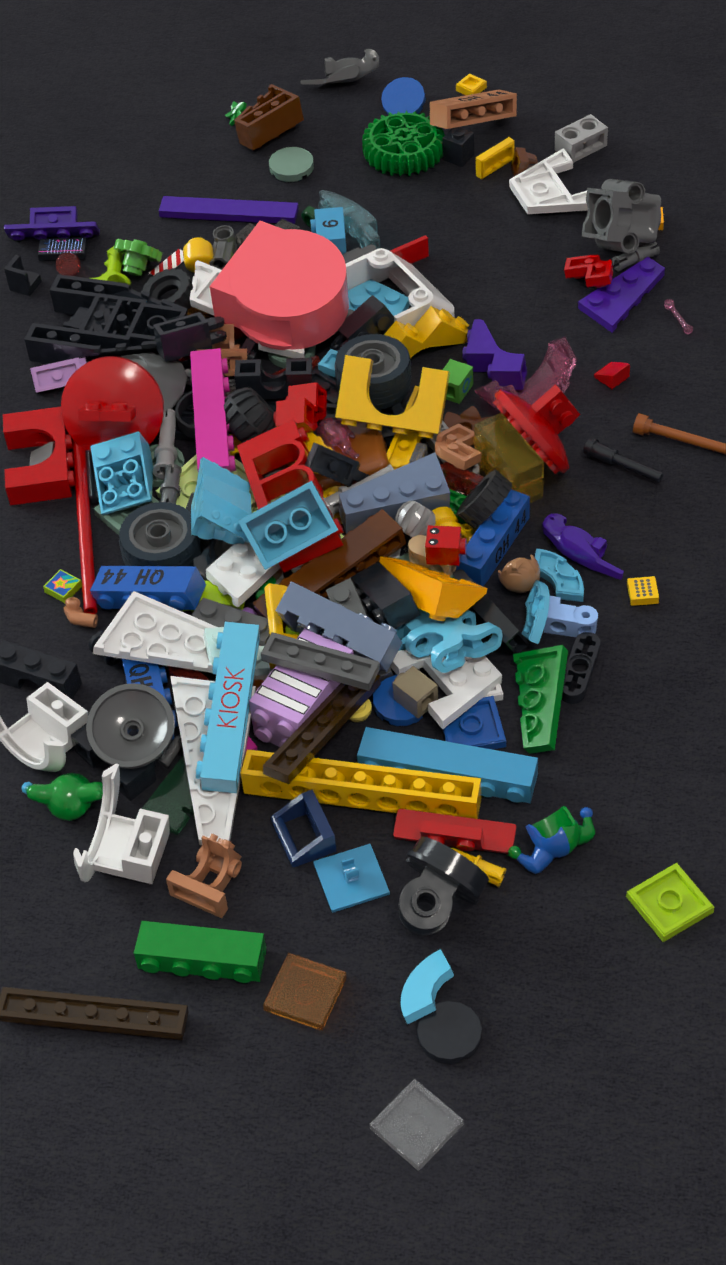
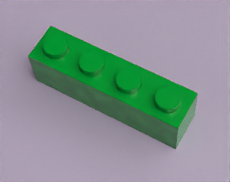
[134,921,267,983]

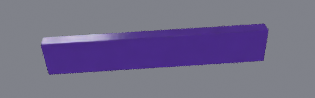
[159,196,299,224]

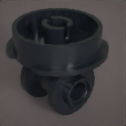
[398,836,489,936]

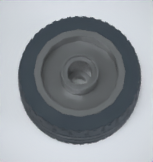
[335,334,411,410]
[119,502,202,566]

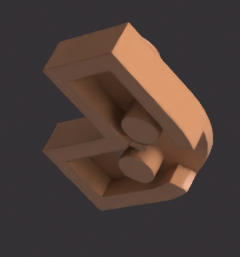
[434,423,482,470]

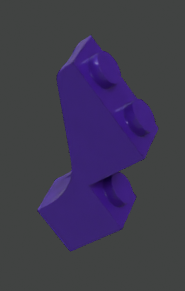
[463,319,527,390]

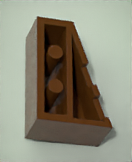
[234,84,304,150]

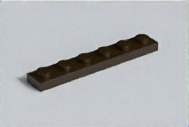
[263,674,381,784]
[0,987,189,1040]

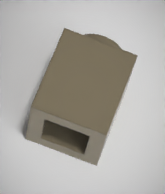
[393,666,438,718]

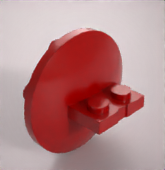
[61,356,164,452]
[493,384,580,474]

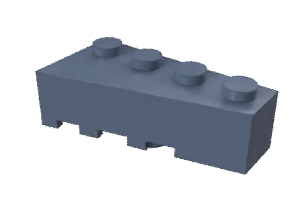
[339,453,450,533]
[275,581,402,672]

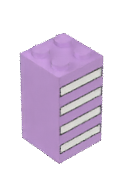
[249,628,354,747]

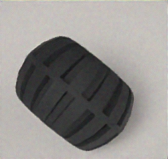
[224,387,276,443]

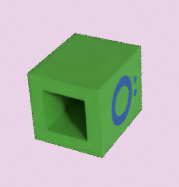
[443,359,473,404]

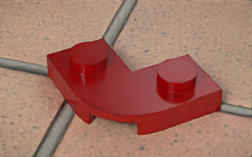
[564,255,613,288]

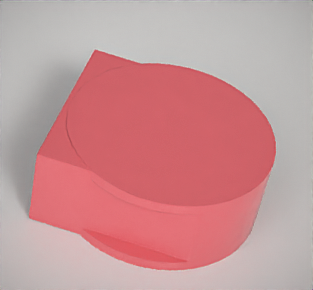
[210,221,349,350]

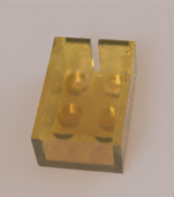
[473,413,544,503]

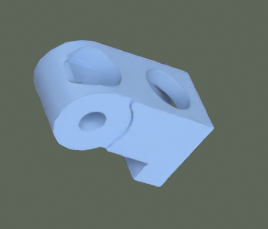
[544,596,598,637]

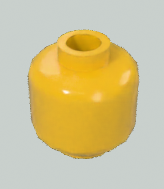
[183,237,213,273]

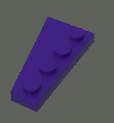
[578,257,665,333]

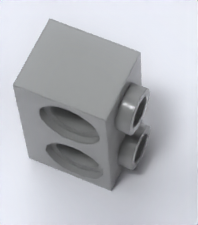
[555,114,608,163]

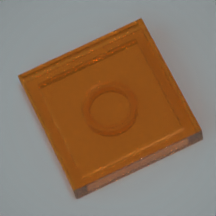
[263,953,347,1030]

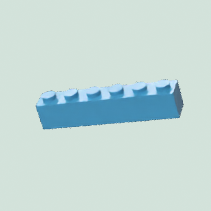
[357,727,538,803]

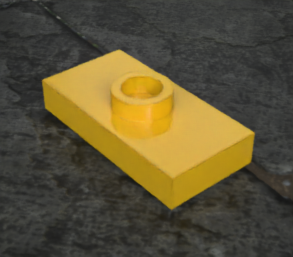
[476,137,514,179]

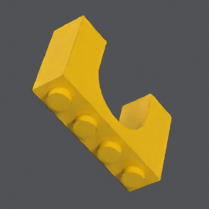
[335,355,450,439]

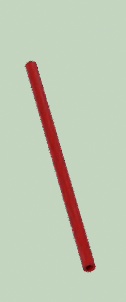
[68,378,97,614]

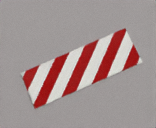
[149,249,184,276]

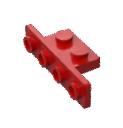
[393,809,516,854]

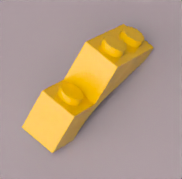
[384,306,469,358]

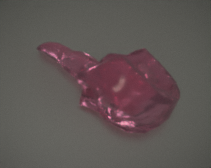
[317,418,359,459]

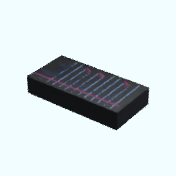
[38,238,88,261]

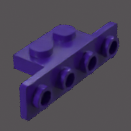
[4,206,100,240]

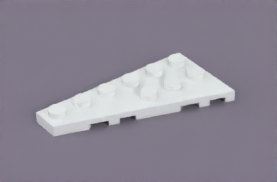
[93,591,273,681]
[170,676,256,845]

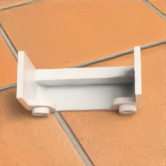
[346,248,455,326]

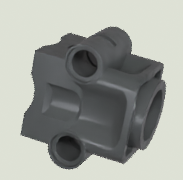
[582,179,661,253]

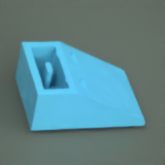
[90,431,153,515]

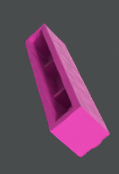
[190,348,236,473]

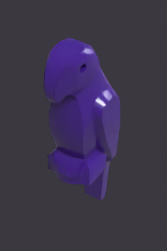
[542,513,624,580]

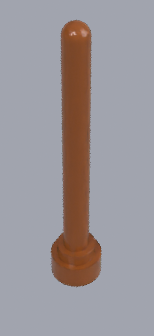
[633,413,726,454]

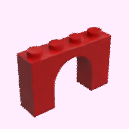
[3,407,75,506]

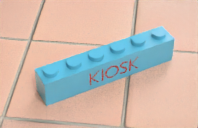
[196,622,260,793]

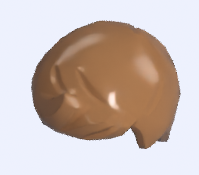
[498,555,540,594]

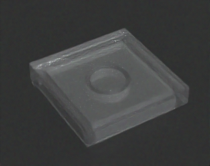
[370,1079,464,1171]

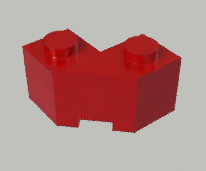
[273,382,327,432]

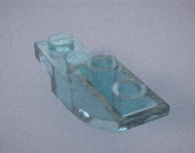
[318,190,380,249]

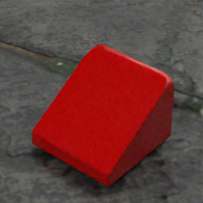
[594,362,630,389]

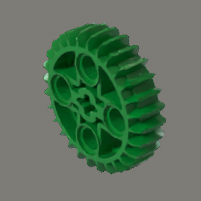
[362,110,445,177]

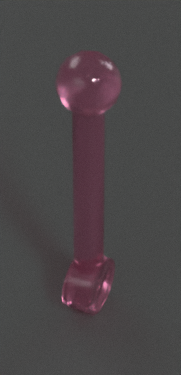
[664,299,693,334]

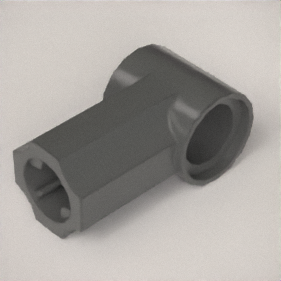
[209,225,237,270]

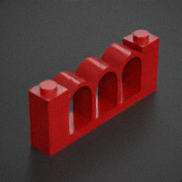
[237,419,344,572]

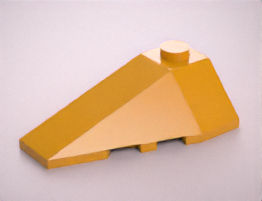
[379,556,488,621]

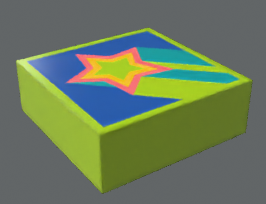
[43,569,82,603]

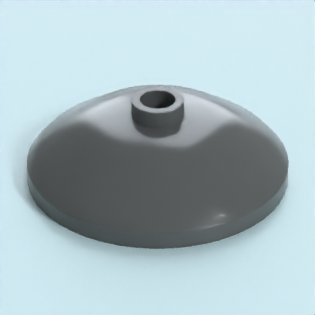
[86,683,175,769]

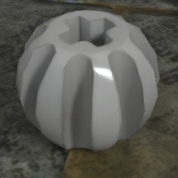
[395,501,436,537]

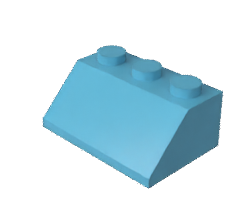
[238,480,338,570]

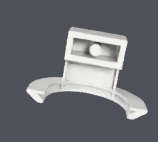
[0,682,88,772]
[73,764,170,884]

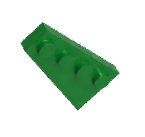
[513,645,568,754]

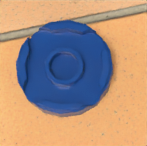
[381,77,426,114]
[373,675,423,726]

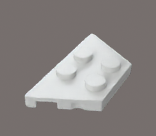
[190,260,222,315]
[206,543,281,607]

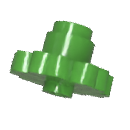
[114,239,163,277]

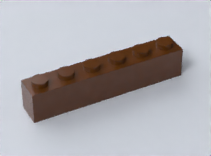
[252,509,406,633]

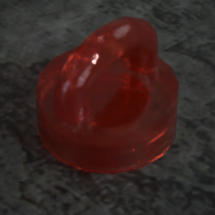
[56,253,81,276]

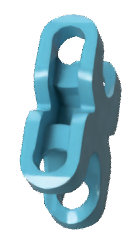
[405,610,503,673]

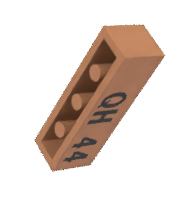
[430,90,517,129]

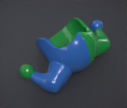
[508,806,595,874]

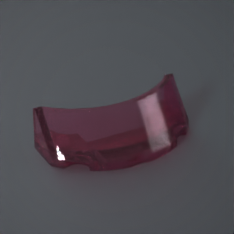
[474,337,577,411]

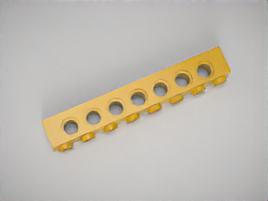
[240,749,481,819]

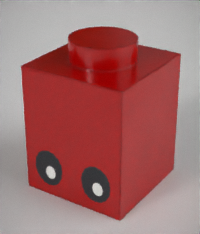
[425,525,467,566]

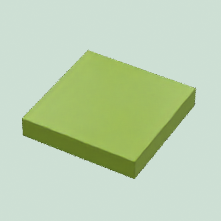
[626,863,714,942]

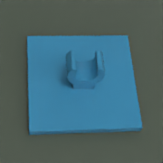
[313,844,390,913]

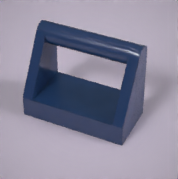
[270,789,337,867]

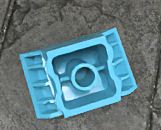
[191,457,252,544]

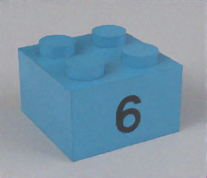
[310,207,346,254]

